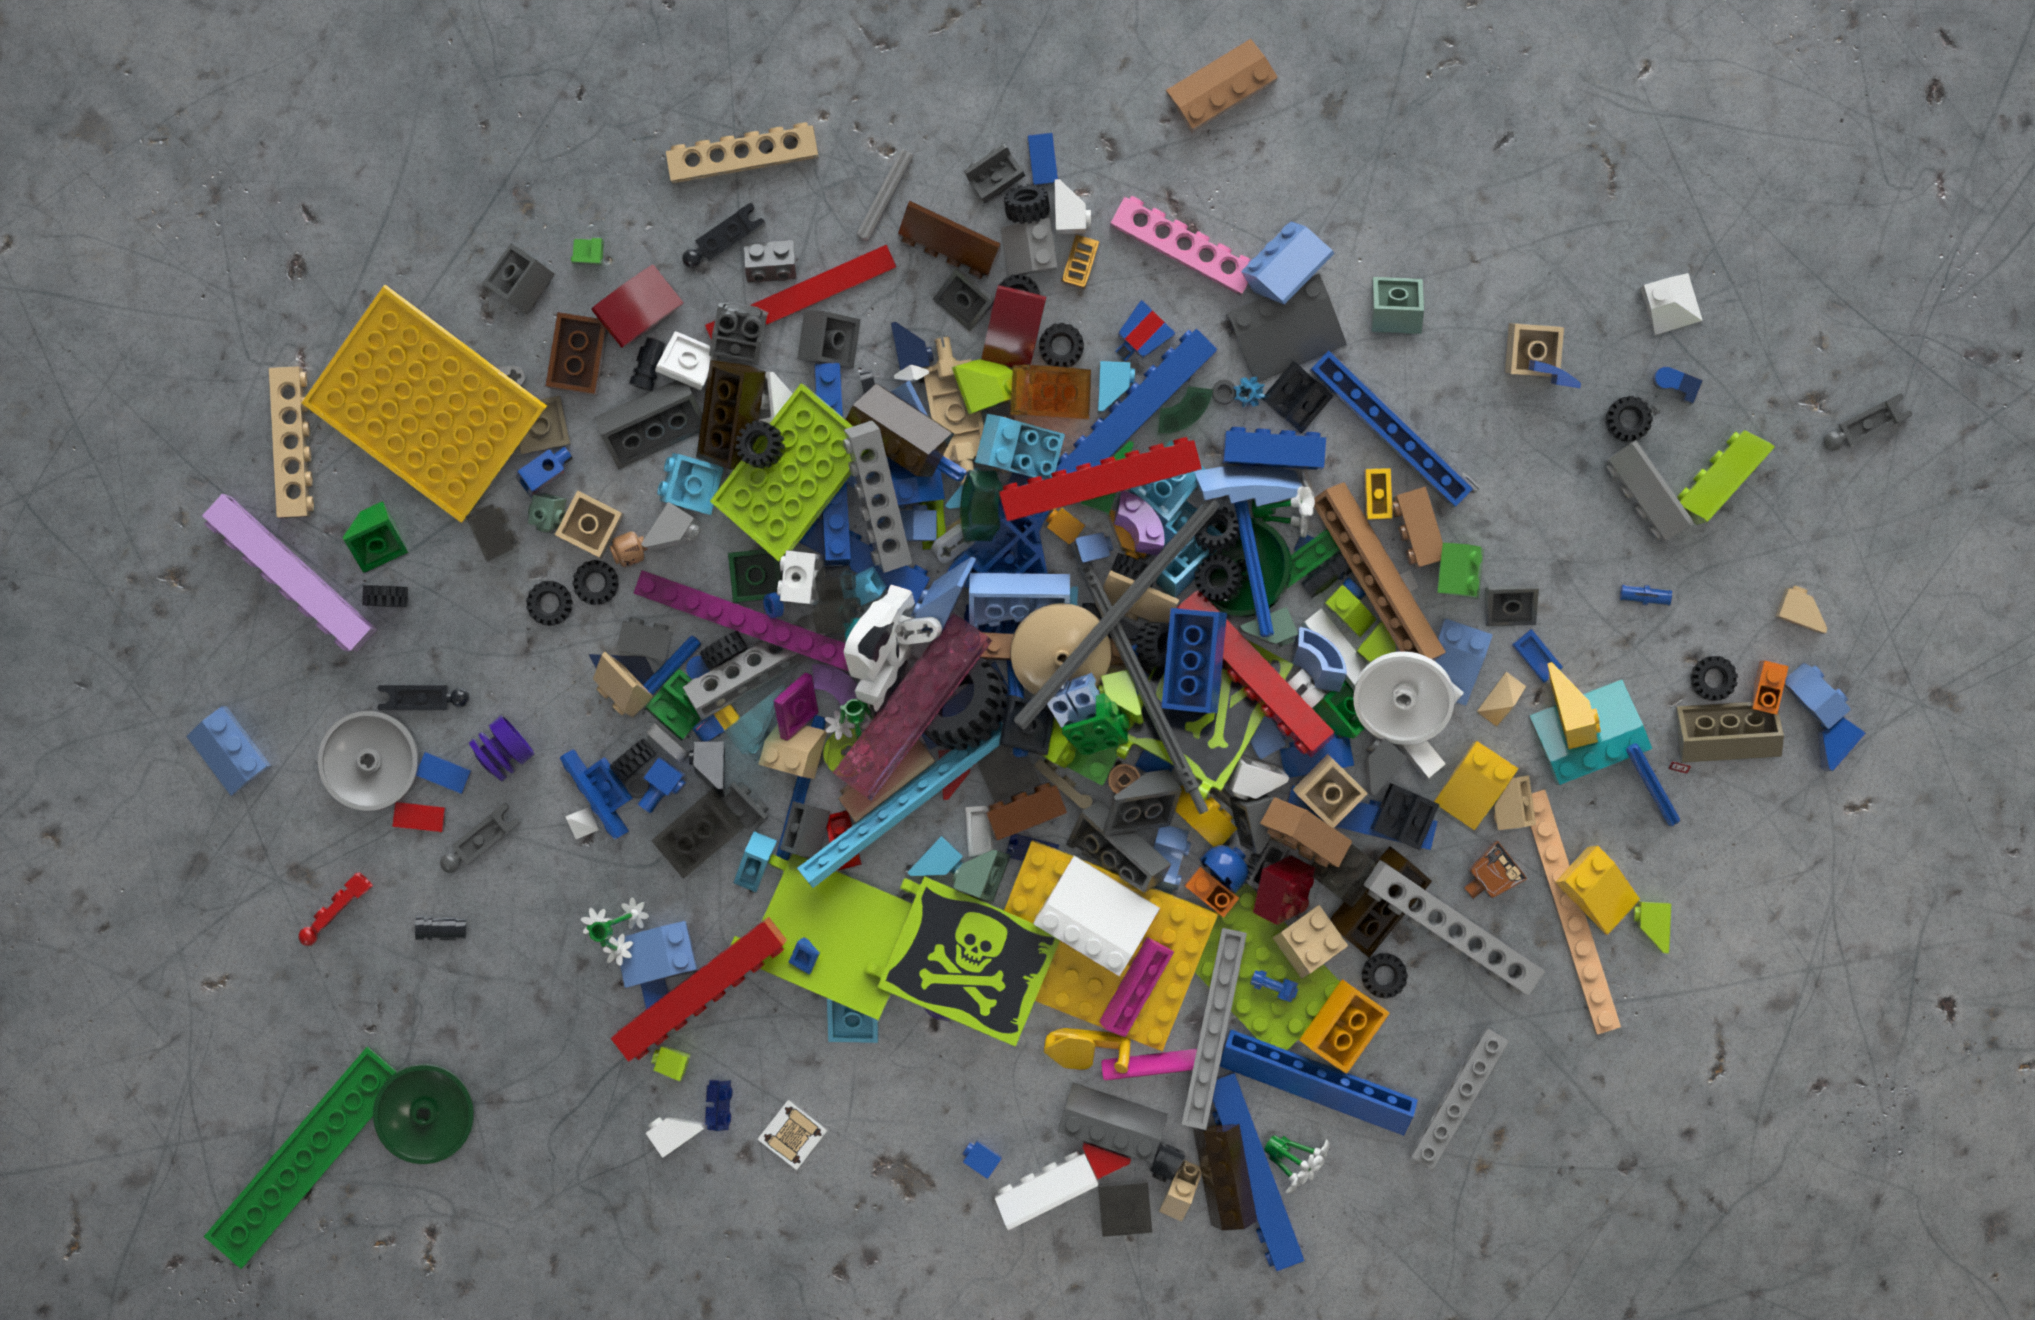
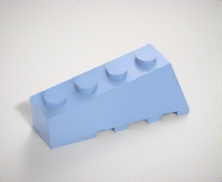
[969,573,1070,630]

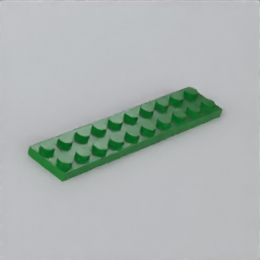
[203,1046,397,1269]

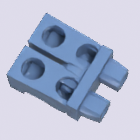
[1047,673,1099,741]

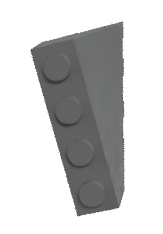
[1066,800,1171,893]

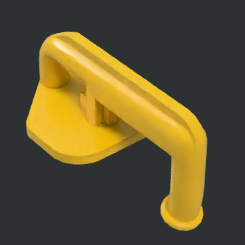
[1044,1028,1131,1073]

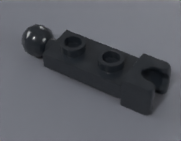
[682,202,766,268]
[377,685,470,710]

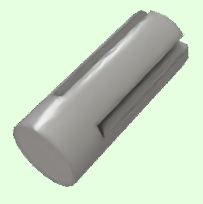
[1460,473,1479,493]

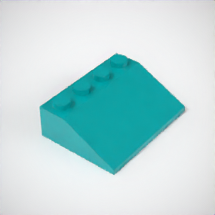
[1529,679,1653,785]

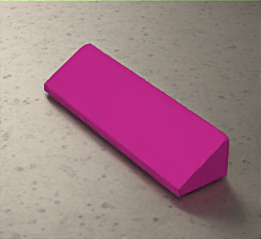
[1099,937,1174,1037]
[1101,1049,1197,1081]

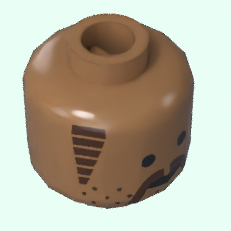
[609,531,648,568]

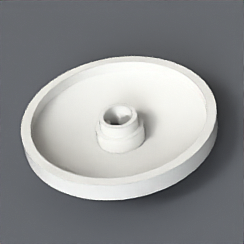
[1354,652,1455,745]

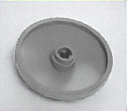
[318,711,419,811]

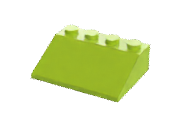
[1676,430,1775,525]

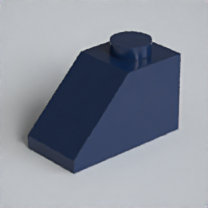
[891,322,934,371]

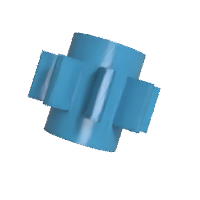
[1234,377,1266,407]

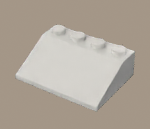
[1034,856,1160,976]
[995,1150,1098,1230]

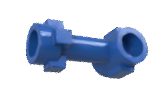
[1250,970,1298,1002]

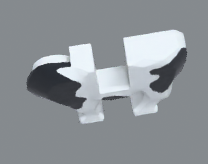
[844,585,915,719]

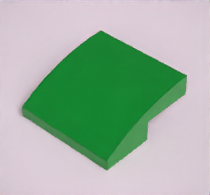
[644,669,701,741]

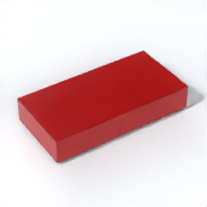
[392,802,446,832]

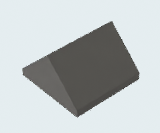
[933,267,994,331]
[1485,585,1539,626]

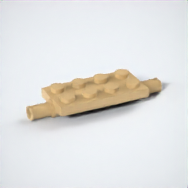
[924,337,984,485]

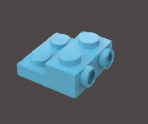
[657,453,724,515]

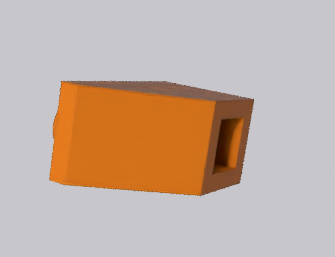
[1752,660,1789,715]
[1184,866,1239,917]

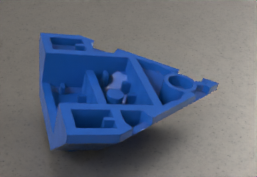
[948,510,1048,588]

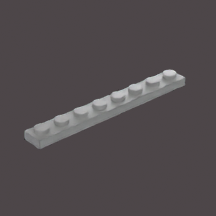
[1181,928,1247,1130]

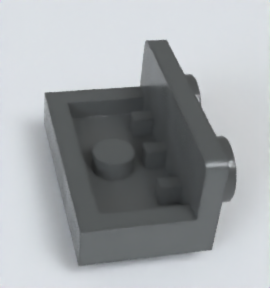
[964,144,1026,203]
[744,240,796,283]
[713,781,770,837]

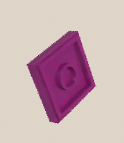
[773,672,819,741]

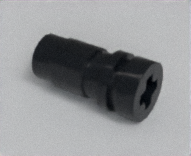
[629,337,665,392]
[1301,551,1353,598]
[415,916,466,941]

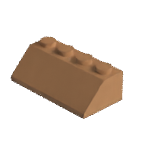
[1166,39,1278,133]

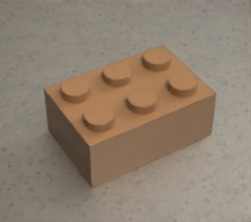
[1392,486,1443,569]
[1260,797,1352,867]

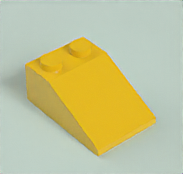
[1547,662,1601,749]
[1434,741,1519,830]
[1555,845,1640,935]

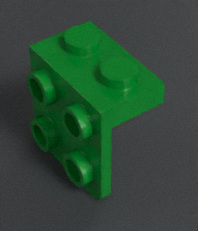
[1062,693,1130,755]

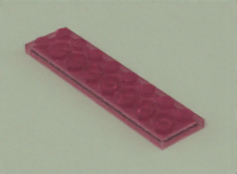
[833,613,992,801]

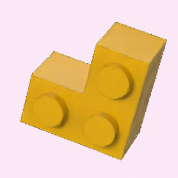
[1175,785,1238,847]

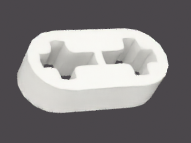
[895,617,942,645]

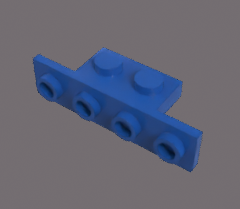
[560,749,633,840]

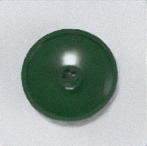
[1195,518,1292,617]
[373,1064,474,1164]

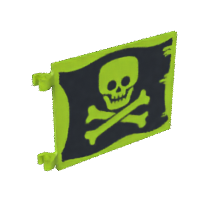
[1116,638,1294,801]
[864,876,1060,1047]

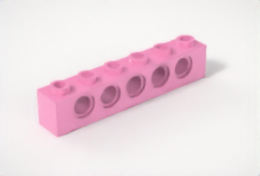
[1110,196,1251,296]

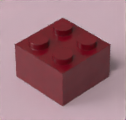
[1253,855,1315,925]

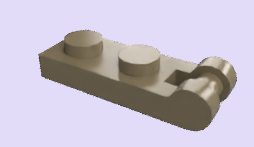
[1033,758,1092,809]

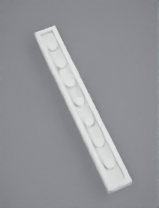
[1301,608,1445,780]

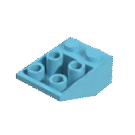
[975,414,1065,480]

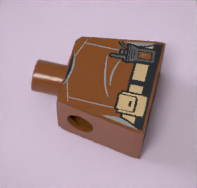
[1464,841,1527,899]

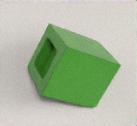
[571,238,604,266]

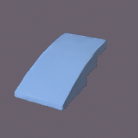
[1194,465,1302,506]

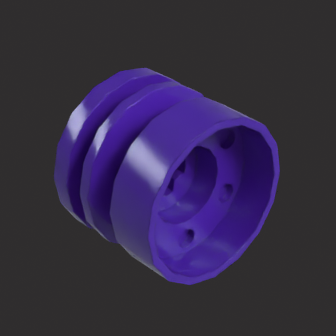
[468,715,535,782]

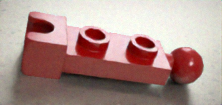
[298,872,373,946]

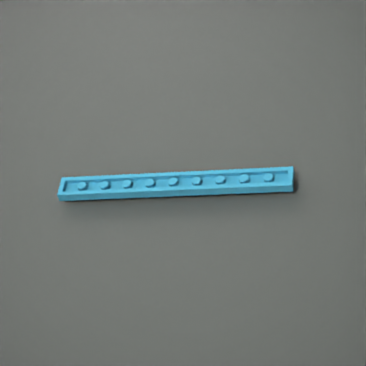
[797,721,1003,888]

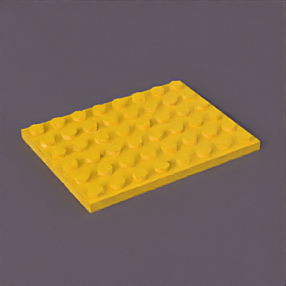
[301,285,547,523]
[1004,840,1218,1051]

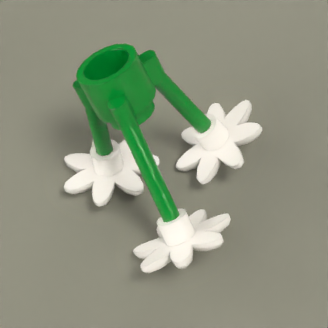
[825,699,893,768]
[581,897,649,966]
[1264,1135,1330,1194]

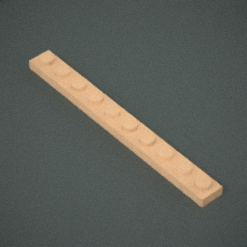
[1530,789,1621,1035]

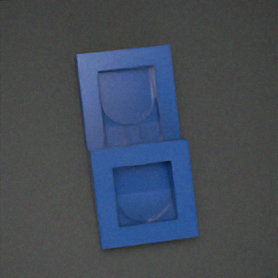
[1528,360,1581,388]

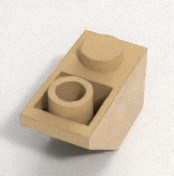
[1159,1160,1201,1222]

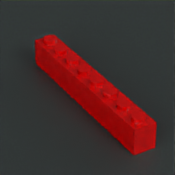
[999,437,1202,522]
[1176,589,1334,758]
[610,917,787,1062]

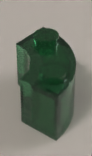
[1157,386,1213,435]
[960,470,1003,542]

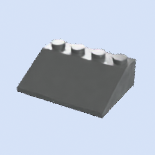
[1226,274,1347,382]

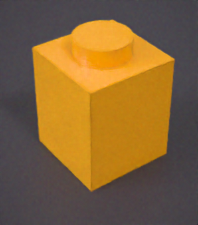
[1046,508,1086,545]

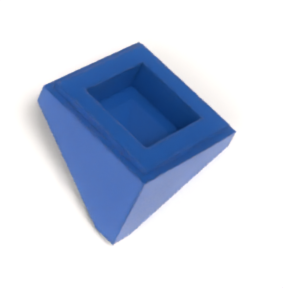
[789,937,820,975]

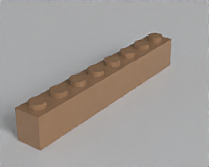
[1314,482,1446,661]

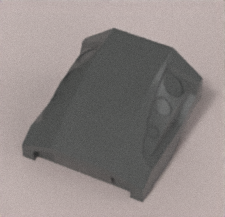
[709,302,768,366]

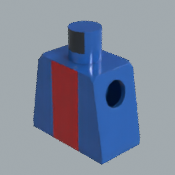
[1115,300,1175,362]
[516,447,573,498]

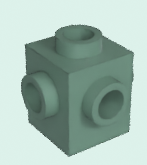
[528,493,567,532]

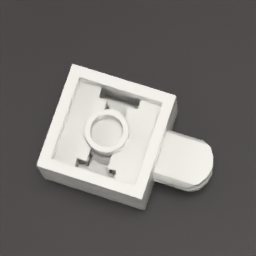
[777,550,824,606]

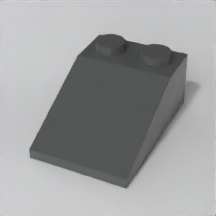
[1102,769,1182,836]

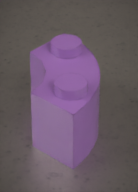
[1114,491,1165,555]
[812,664,858,706]

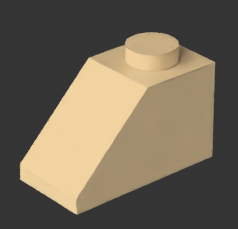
[1775,585,1828,634]
[1494,775,1536,830]

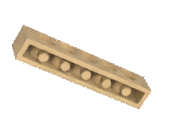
[665,122,819,184]
[269,366,314,519]

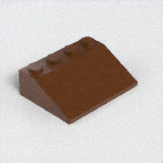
[898,200,1001,279]

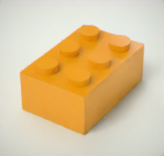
[1299,979,1390,1074]

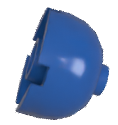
[1199,845,1248,894]

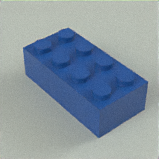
[1222,427,1326,470]
[1162,608,1227,713]

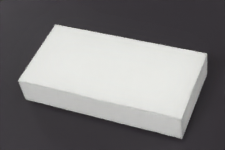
[965,806,993,857]

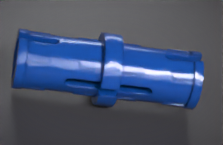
[1620,585,1672,606]

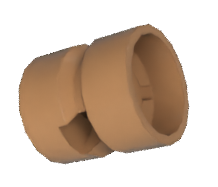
[1108,764,1140,794]

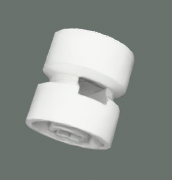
[1287,668,1327,708]

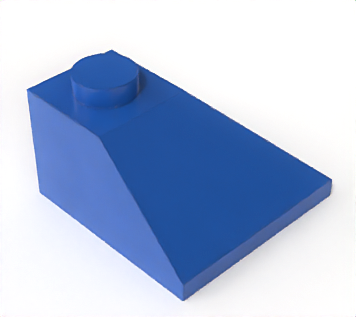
[888,457,945,506]
[1818,717,1866,771]

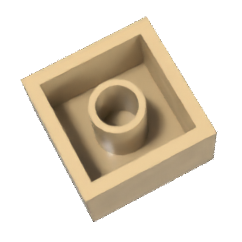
[1505,323,1564,377]
[555,490,624,558]
[1292,754,1368,828]
[1273,905,1348,979]

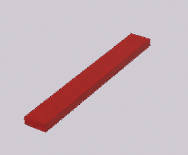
[705,244,897,340]

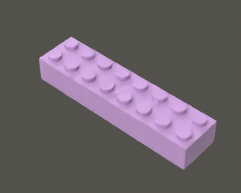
[202,494,378,652]

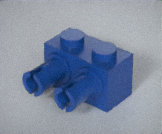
[638,758,686,813]

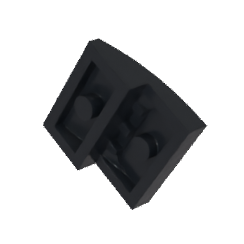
[1261,361,1333,434]
[1370,783,1440,850]

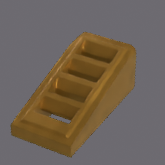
[1061,234,1100,289]

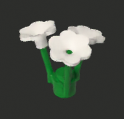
[1252,469,1315,538]

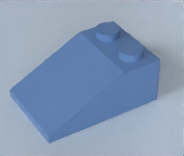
[911,557,976,640]
[1435,618,1493,706]
[616,921,698,988]

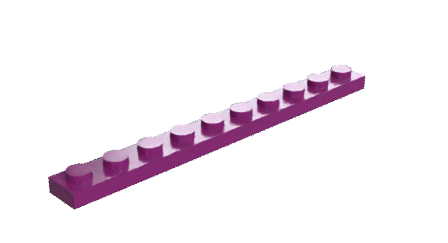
[633,570,849,671]

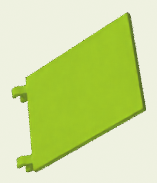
[731,853,912,1021]

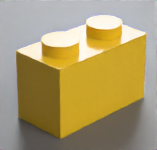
[1364,468,1393,520]

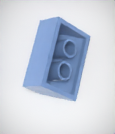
[1241,221,1334,304]
[186,706,271,796]

